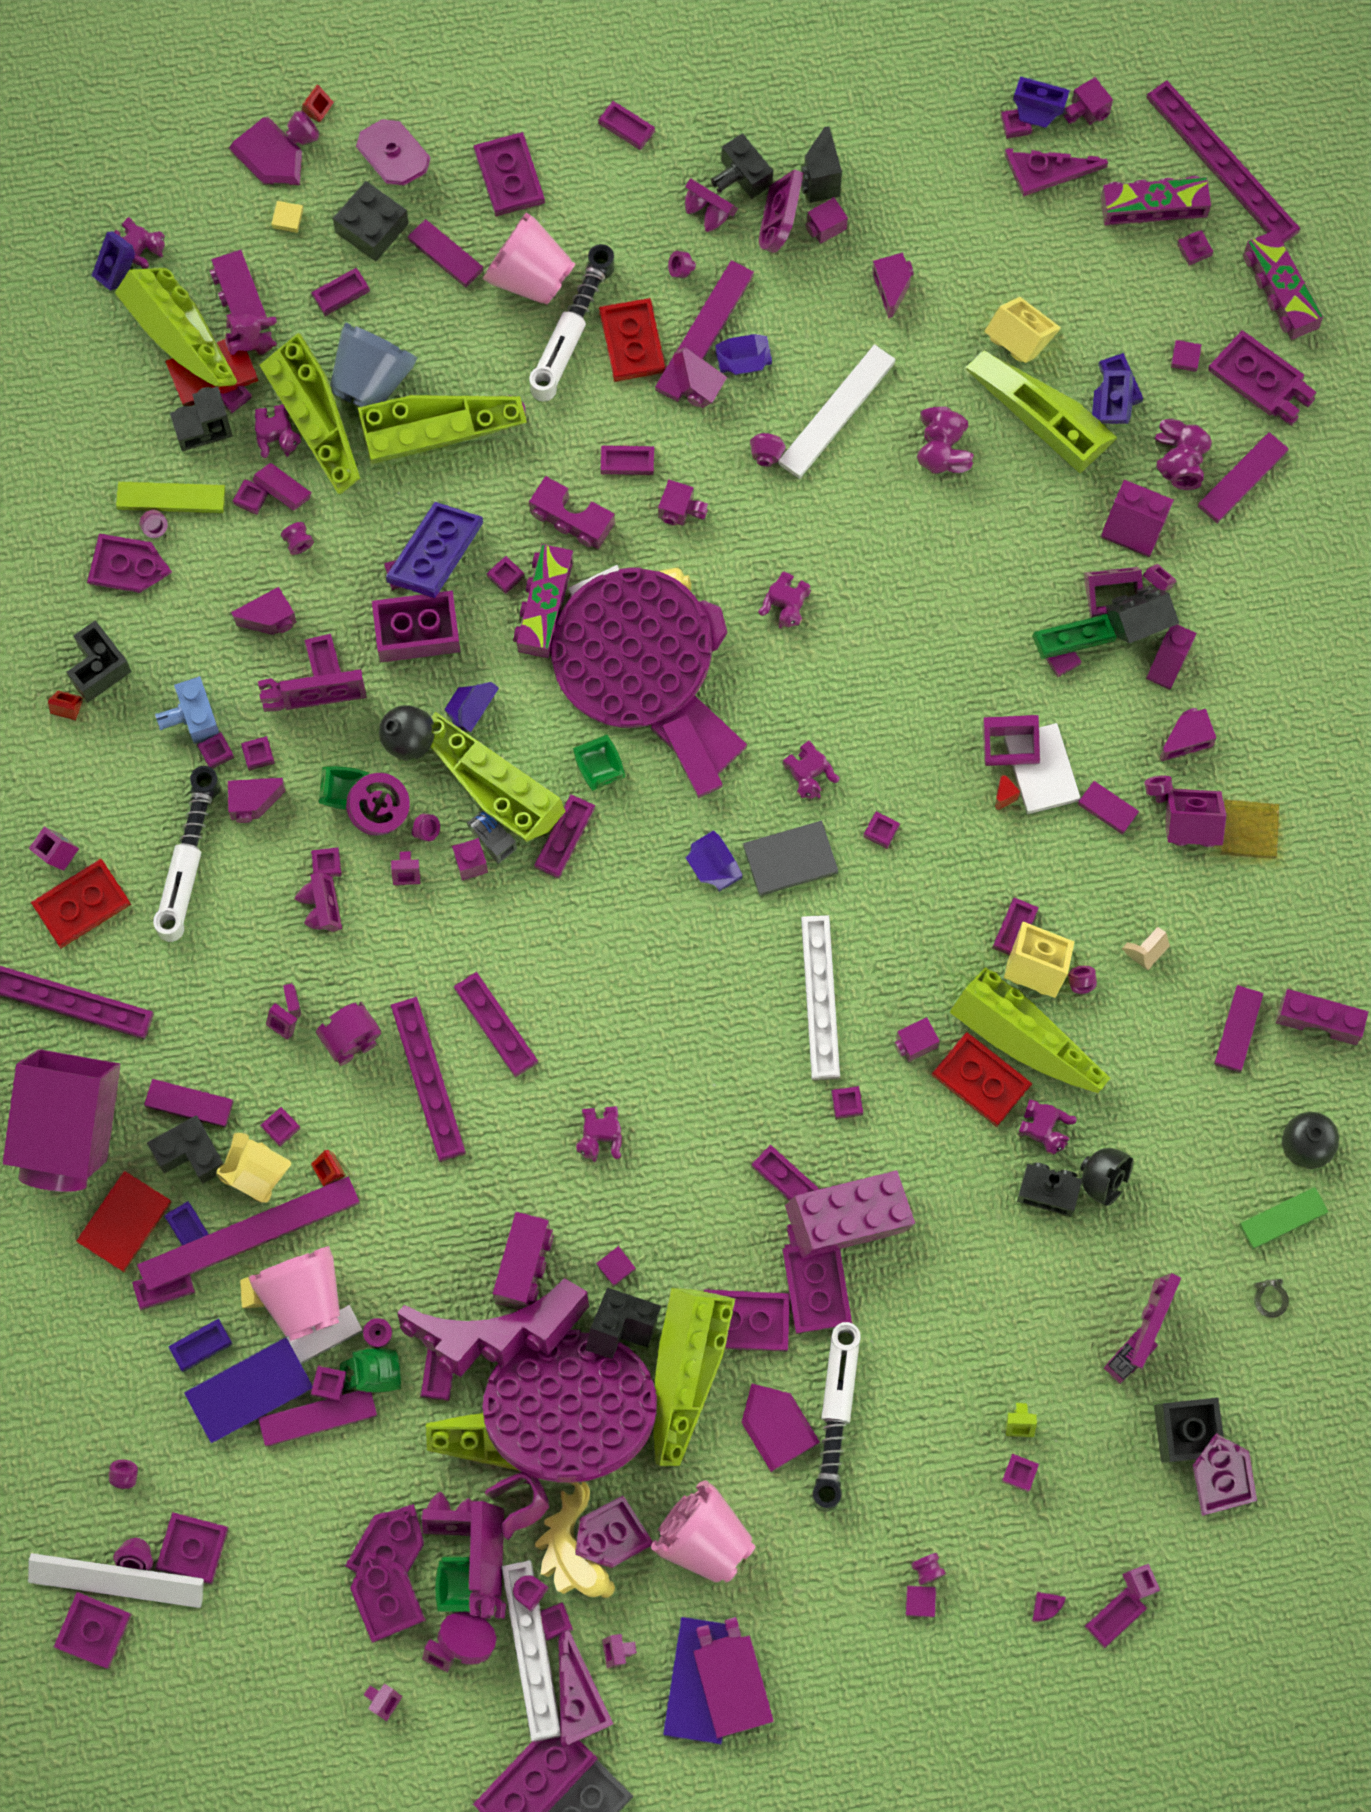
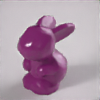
[916,407,974,474]
[1154,418,1212,490]

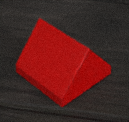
[301,85,334,122]
[48,690,83,721]
[995,775,1020,810]
[311,1149,346,1187]

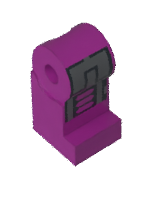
[1103,1327,1158,1384]

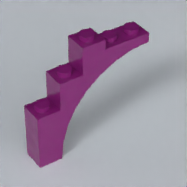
[397,1278,589,1377]

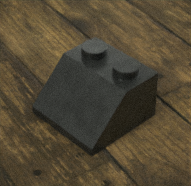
[801,126,842,203]

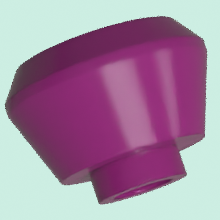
[286,111,320,145]
[750,433,786,467]
[113,1538,153,1571]

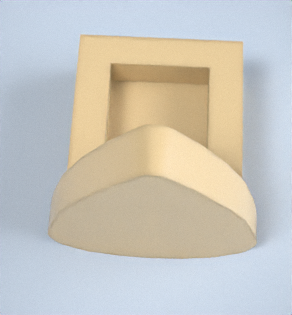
[1122,927,1170,970]

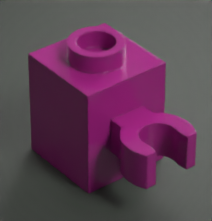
[1063,77,1113,125]
[658,479,708,526]

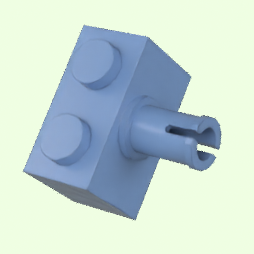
[155,677,219,744]

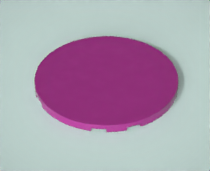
[551,568,713,728]
[483,1330,657,1483]

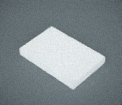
[1004,723,1080,814]

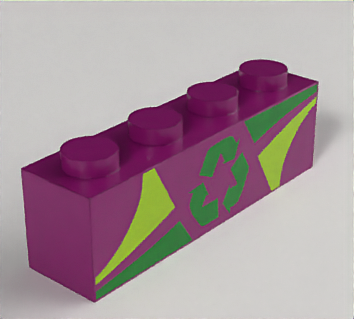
[1101,176,1211,225]
[1243,230,1324,340]
[513,544,574,659]

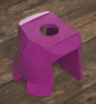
[485,1472,550,1541]

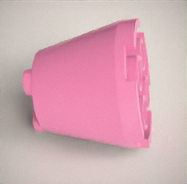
[482,212,575,305]
[248,1246,340,1341]
[651,1481,755,1583]

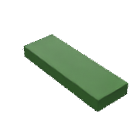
[1239,1187,1329,1250]

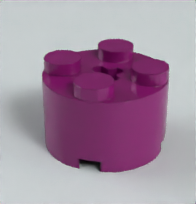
[315,1002,381,1066]

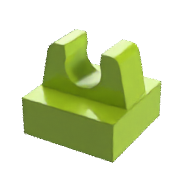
[1005,1403,1037,1437]

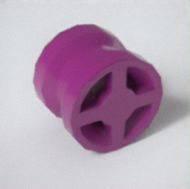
[280,522,314,555]
[911,1552,946,1586]

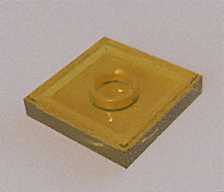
[1221,800,1279,859]

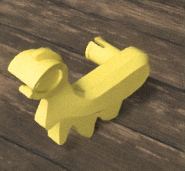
[535,1481,615,1598]

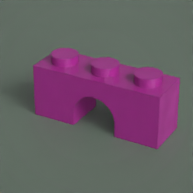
[529,476,615,550]
[1275,989,1369,1046]

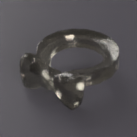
[1253,1278,1289,1318]

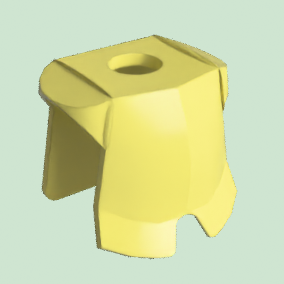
[216,1133,291,1203]

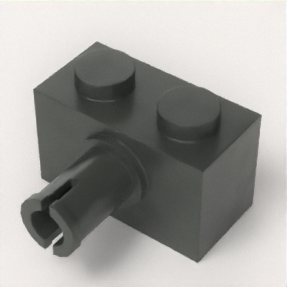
[711,133,773,199]
[1017,1162,1082,1217]

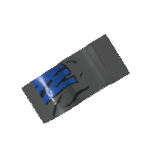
[467,810,517,864]

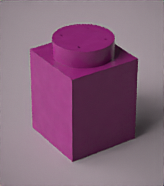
[2,1049,121,1192]

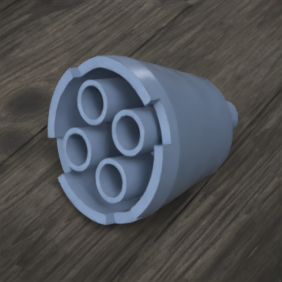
[330,322,418,407]

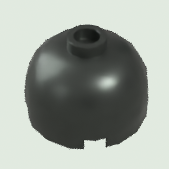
[379,705,434,761]
[1281,1111,1340,1169]
[1080,1148,1134,1206]

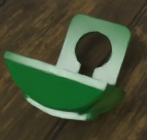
[573,734,625,791]
[318,766,369,810]
[340,1348,401,1393]
[435,1557,472,1612]

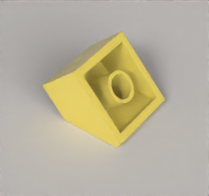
[984,297,1061,363]
[1004,922,1074,998]

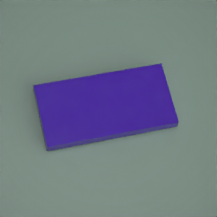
[386,502,483,598]
[184,1337,313,1443]
[663,1617,728,1745]

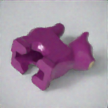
[114,217,165,269]
[225,314,277,355]
[255,404,301,458]
[758,571,811,629]
[782,740,840,799]
[1018,1099,1077,1155]
[576,1106,622,1162]

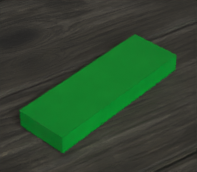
[1032,614,1117,659]

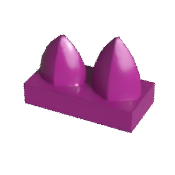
[685,178,739,232]
[294,872,342,932]
[422,1491,472,1536]

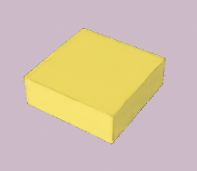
[271,201,304,233]

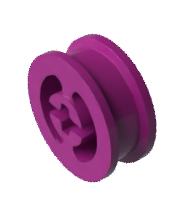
[346,773,410,836]

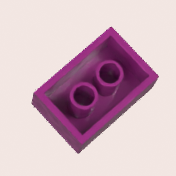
[372,590,461,663]
[492,1212,554,1310]

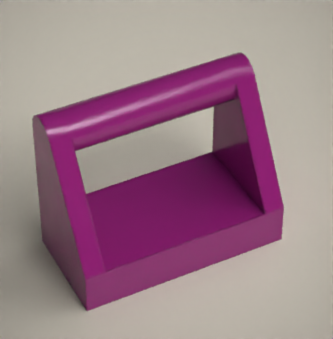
[1084,566,1143,618]
[982,715,1040,766]

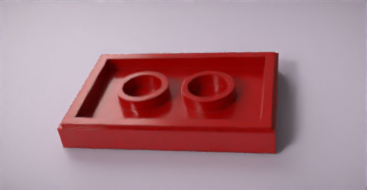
[599,298,666,382]
[165,339,258,406]
[31,858,131,949]
[931,1032,1033,1127]
[76,1171,172,1273]

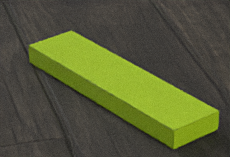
[116,481,226,513]

